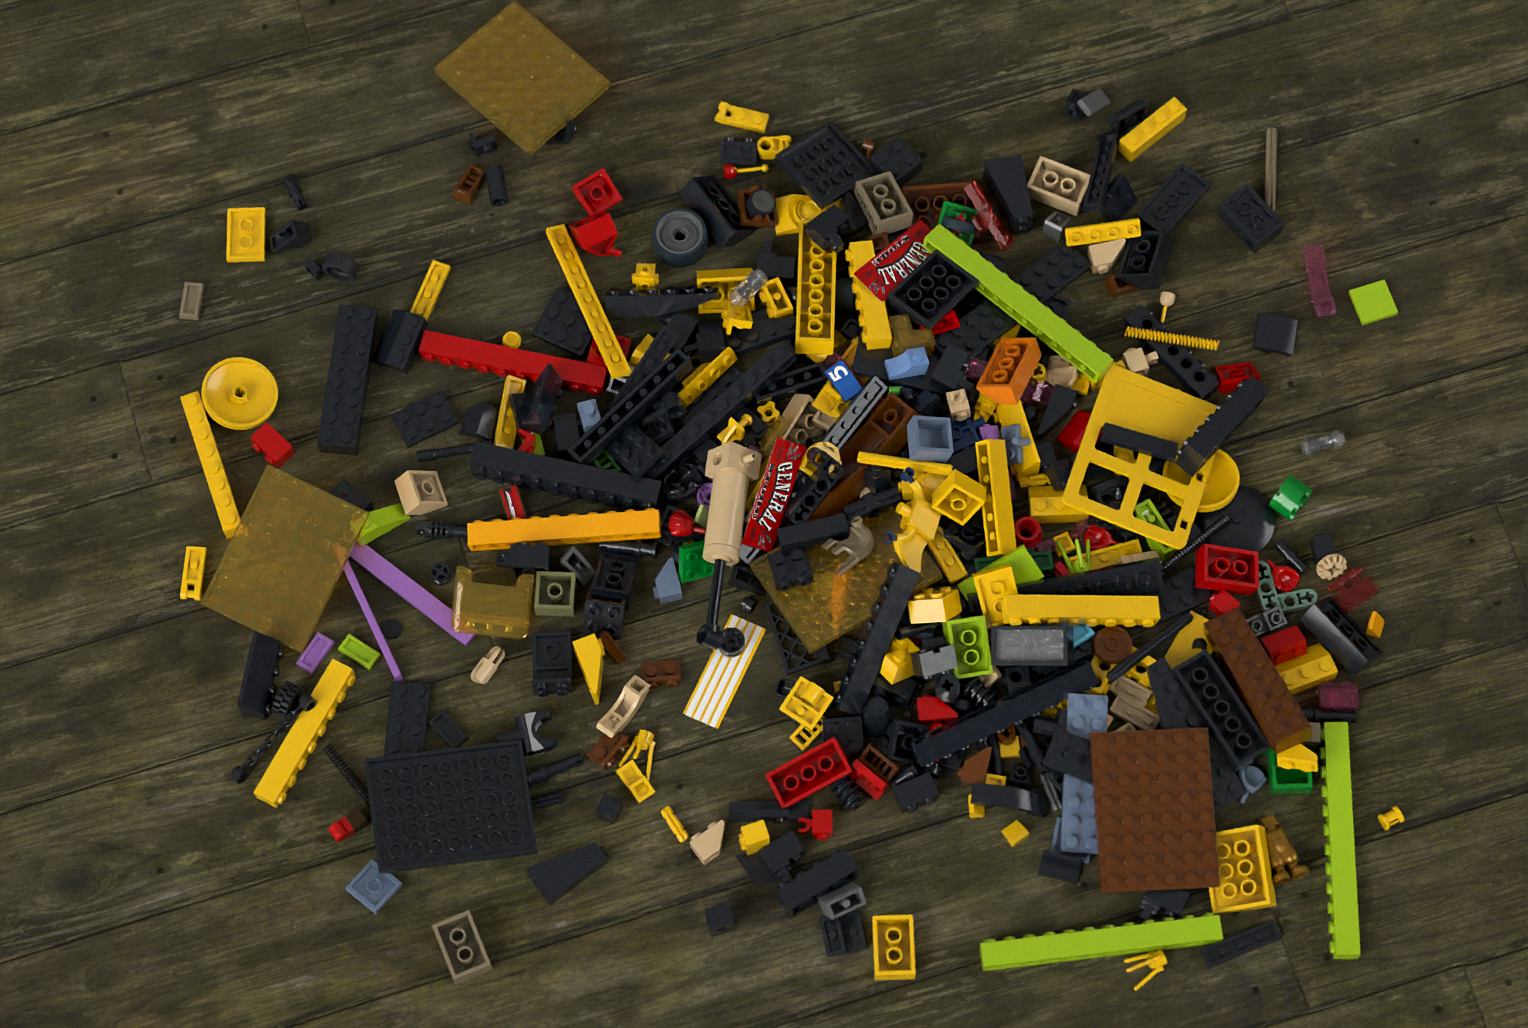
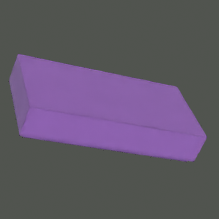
[296,632,335,675]

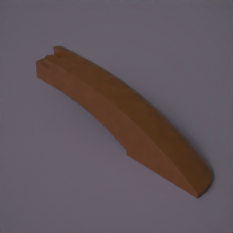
[775,392,921,551]

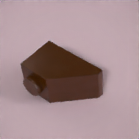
[958,747,992,784]

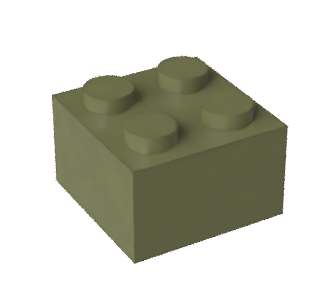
[534,571,577,617]

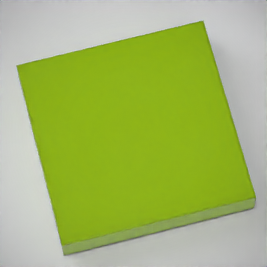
[1349,280,1398,326]

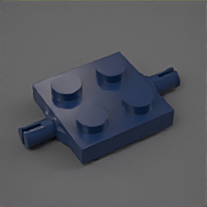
[945,415,986,455]

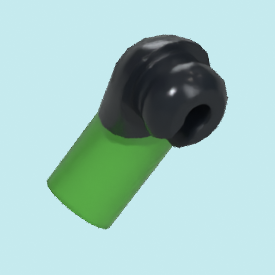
[889,386,915,401]

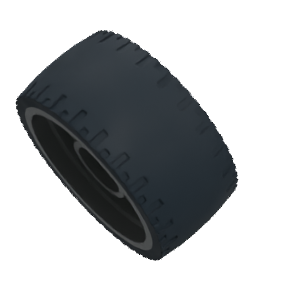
[652,208,708,268]

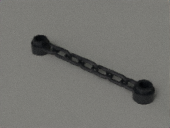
[231,694,317,784]

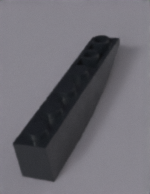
[605,285,719,318]

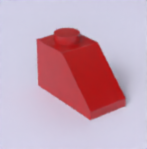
[916,694,958,725]

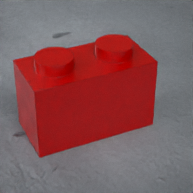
[250,422,295,468]
[1260,625,1308,666]

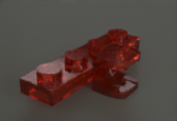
[964,181,1013,251]

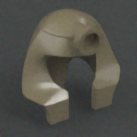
[822,516,874,575]

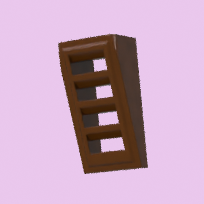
[453,164,486,204]
[1105,274,1140,298]
[858,743,899,783]

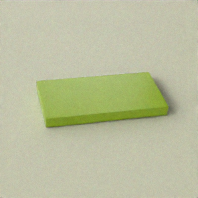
[957,544,1044,601]

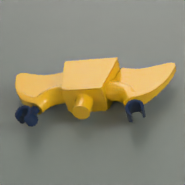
[883,467,947,572]

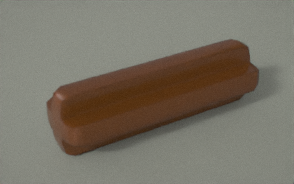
[598,631,626,664]

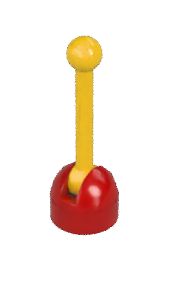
[723,164,768,180]

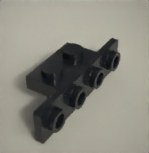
[729,800,808,823]

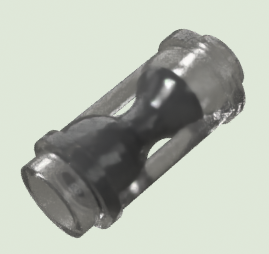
[730,269,768,307]
[1301,430,1345,456]

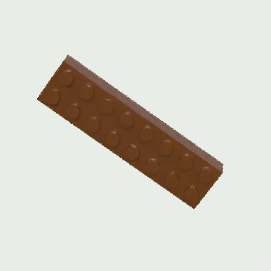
[1203,608,1312,755]

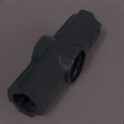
[842,486,901,522]

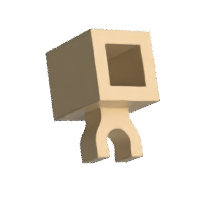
[1122,348,1159,376]
[946,388,971,421]

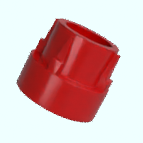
[1014,516,1043,551]

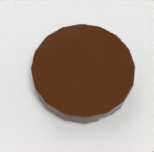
[1093,626,1133,664]

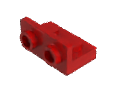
[849,759,890,800]

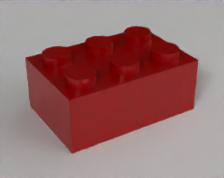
[1195,544,1259,596]

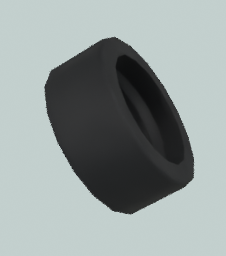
[322,252,360,282]

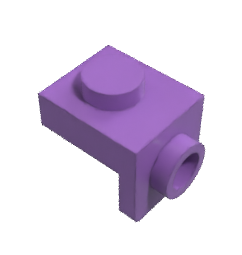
[976,424,1001,441]

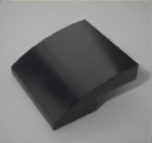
[1252,313,1298,357]
[819,909,869,957]

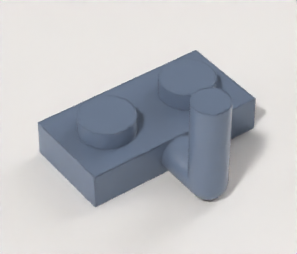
[1001,424,1031,466]

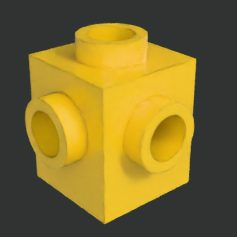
[632,263,659,289]

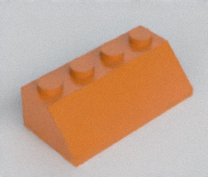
[976,338,1042,405]

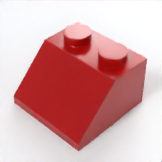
[1056,411,1102,453]

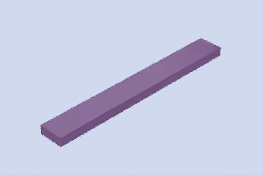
[332,542,403,682]
[348,542,478,646]

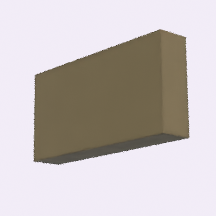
[179,282,204,320]

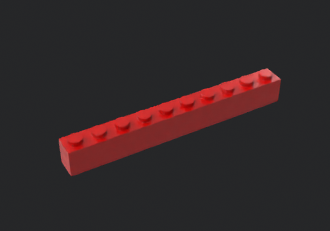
[419,330,609,395]

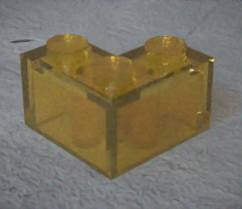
[889,314,936,357]

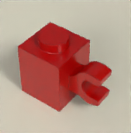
[798,810,832,841]

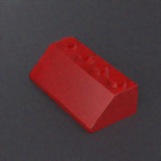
[765,737,853,809]

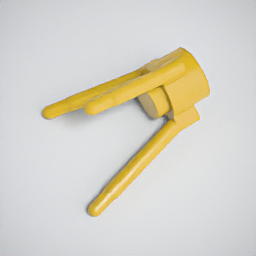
[619,730,656,781]
[1124,950,1167,991]

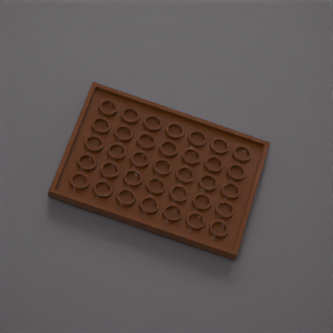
[1089,728,1220,893]

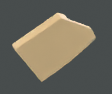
[1045,355,1079,388]

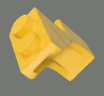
[1262,732,1318,772]

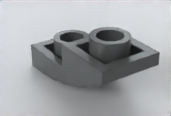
[1246,605,1287,636]

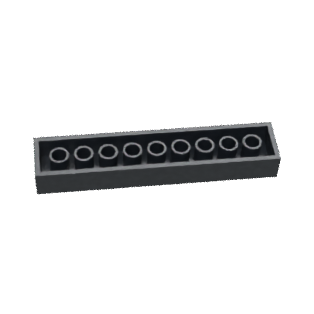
[469,441,663,511]

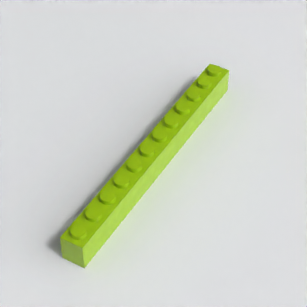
[923,224,1113,383]
[1319,722,1360,959]
[980,913,1223,971]

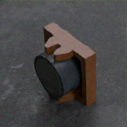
[737,185,778,228]

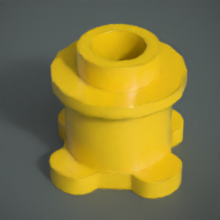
[757,401,780,426]

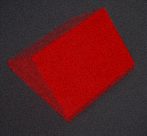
[1214,361,1260,394]

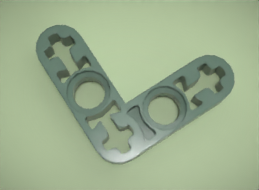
[1256,561,1317,613]

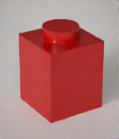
[1209,589,1241,616]

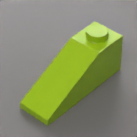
[1134,499,1178,562]
[351,503,411,547]

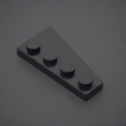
[721,316,796,357]

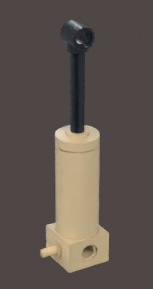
[696,441,762,650]

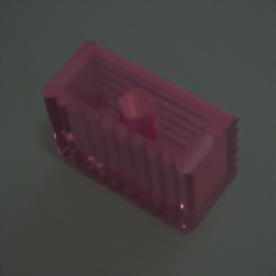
[1316,682,1359,712]

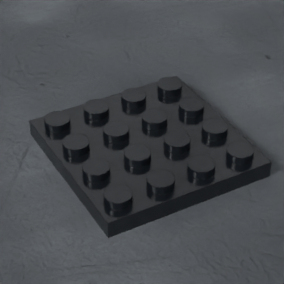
[774,121,878,210]

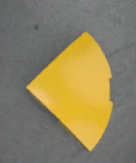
[811,379,851,419]

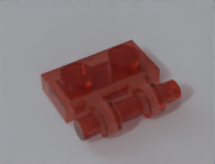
[1328,566,1379,613]

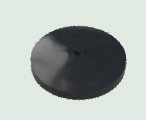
[1197,485,1275,553]

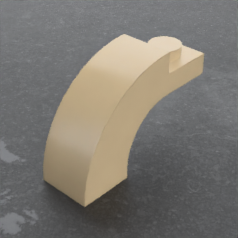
[596,675,651,738]

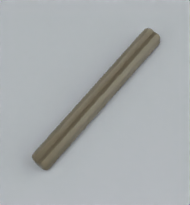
[1265,128,1277,211]

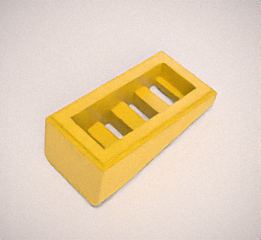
[789,715,824,751]

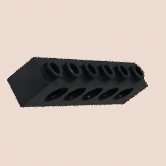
[1123,305,1220,401]

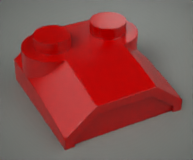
[572,168,623,216]

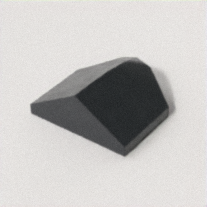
[460,403,499,442]

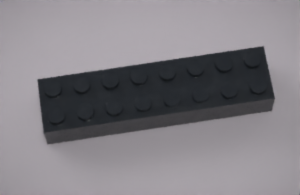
[317,304,379,456]

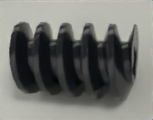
[935,673,960,705]
[962,676,1002,708]
[828,774,868,812]

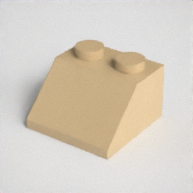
[394,470,448,515]

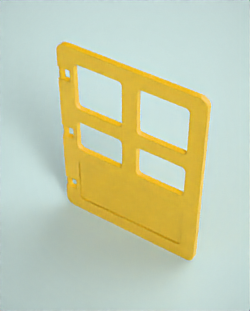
[1062,365,1218,550]

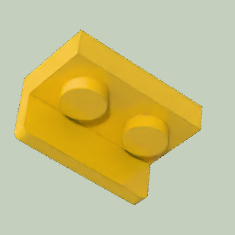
[721,301,753,335]

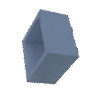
[907,415,954,463]

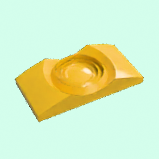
[775,194,843,236]

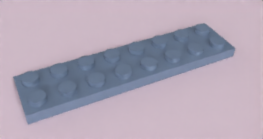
[1060,693,1108,855]

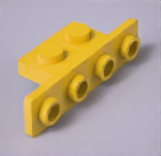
[1065,218,1141,246]
[679,347,737,409]

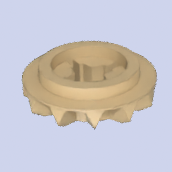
[1316,554,1347,581]

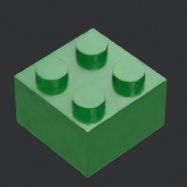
[1267,749,1313,794]

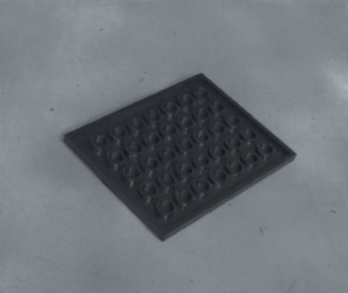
[364,740,538,874]

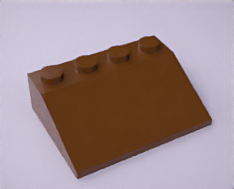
[901,180,980,238]

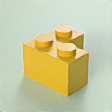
[880,634,920,684]

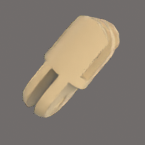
[470,646,505,684]

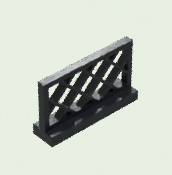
[1089,459,1176,530]
[764,587,832,675]

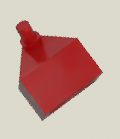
[569,210,622,258]

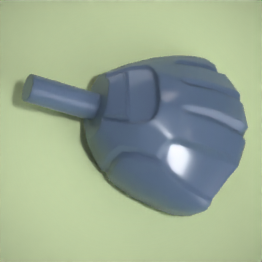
[1238,765,1267,804]

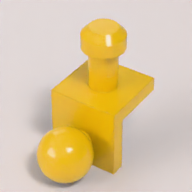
[717,414,752,445]

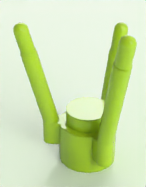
[1056,539,1091,574]

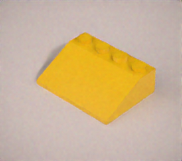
[1209,825,1277,914]

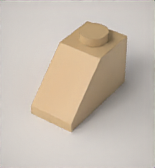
[1087,238,1126,274]

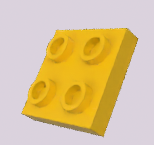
[779,677,834,731]

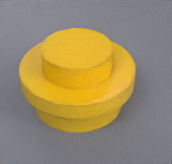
[502,331,521,349]

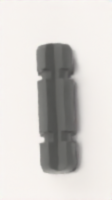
[1040,773,1062,811]

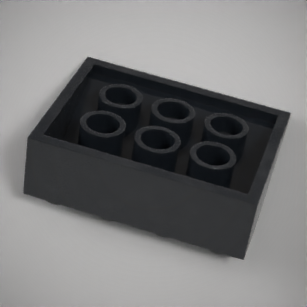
[886,249,980,329]

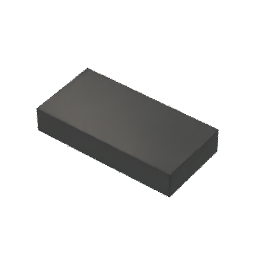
[1077,89,1111,117]

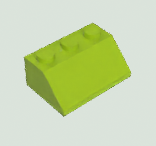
[942,615,993,679]

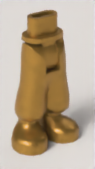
[1259,815,1309,885]

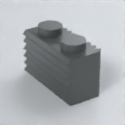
[818,882,867,920]

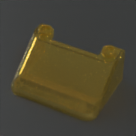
[451,566,534,639]

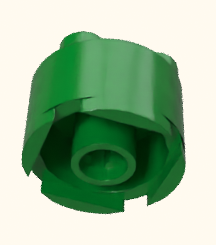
[1269,475,1313,521]

